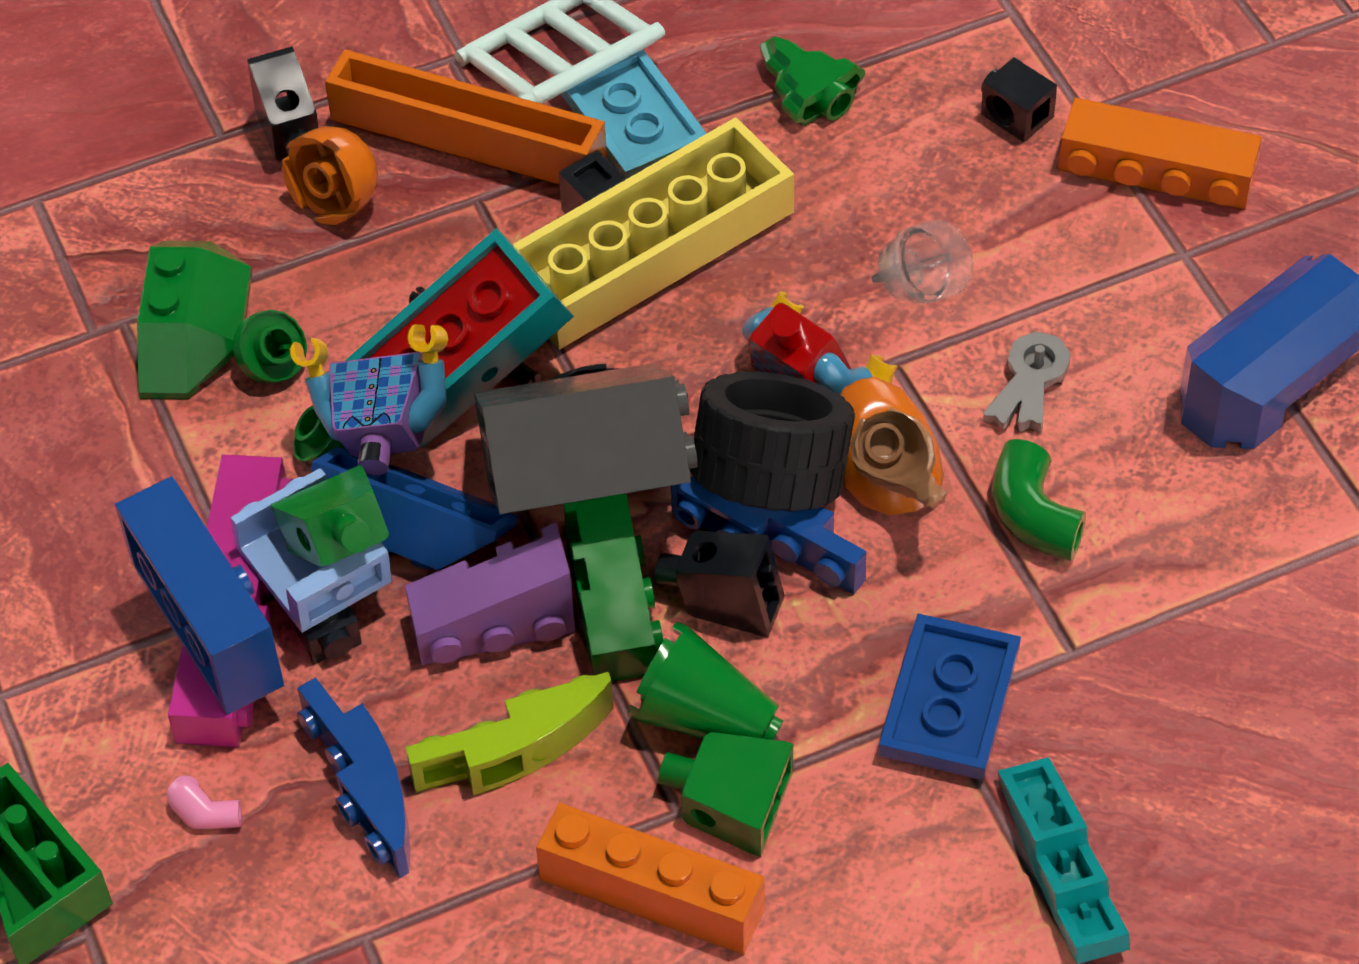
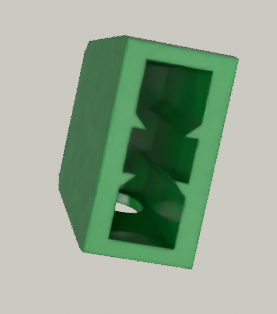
[270,465,390,567]
[658,732,794,857]

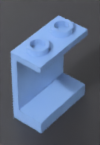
[230,468,392,633]

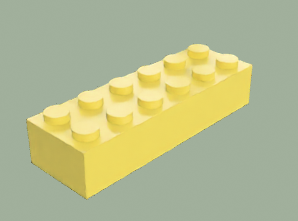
[513,117,794,350]

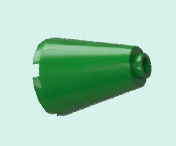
[627,621,784,740]

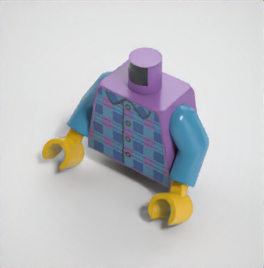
[290,324,448,475]

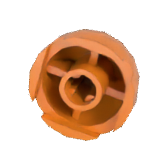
[282,126,378,225]

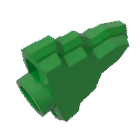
[760,36,865,126]

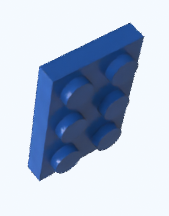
[878,613,1021,780]

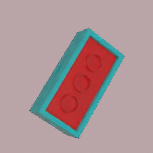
[345,228,574,448]

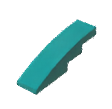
[998,757,1130,964]

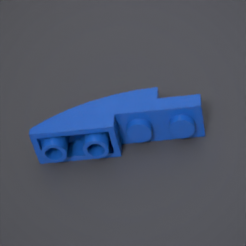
[671,477,867,595]
[297,677,410,878]

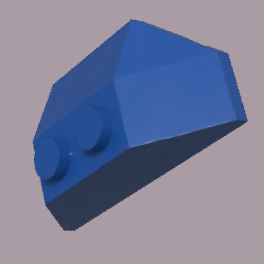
[311,447,518,570]

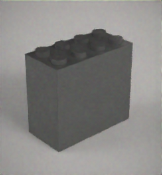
[474,363,698,514]

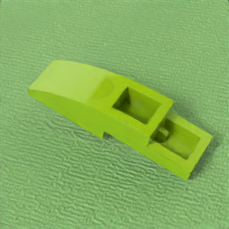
[405,672,614,796]

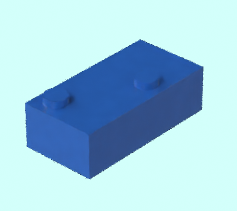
[115,476,285,715]

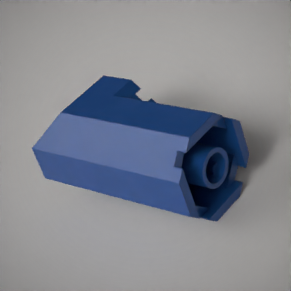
[1180,254,1359,449]

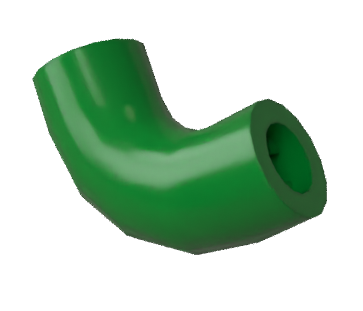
[992,439,1086,561]

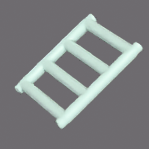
[455,0,665,104]

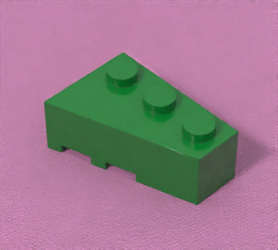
[563,493,664,681]
[0,763,113,964]

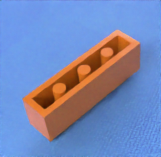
[1058,97,1262,209]
[536,802,765,955]

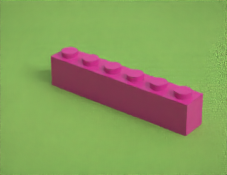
[168,454,293,747]

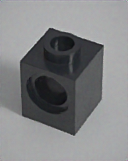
[981,57,1057,142]
[558,150,626,214]

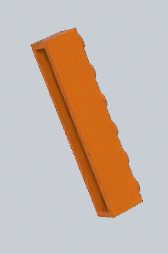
[325,49,607,184]

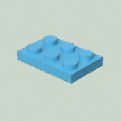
[561,49,707,179]

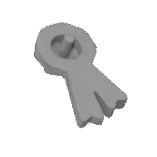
[983,332,1071,432]

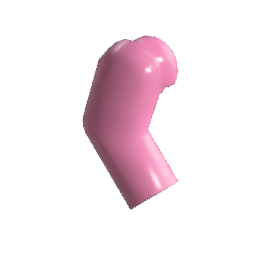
[167,775,242,829]

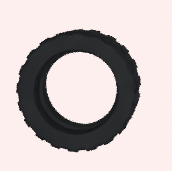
[689,371,855,512]

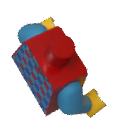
[742,291,898,394]

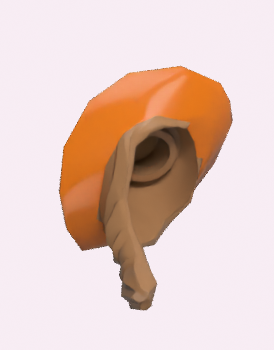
[840,377,947,515]

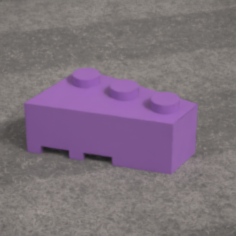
[405,523,576,665]

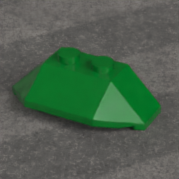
[137,241,252,399]

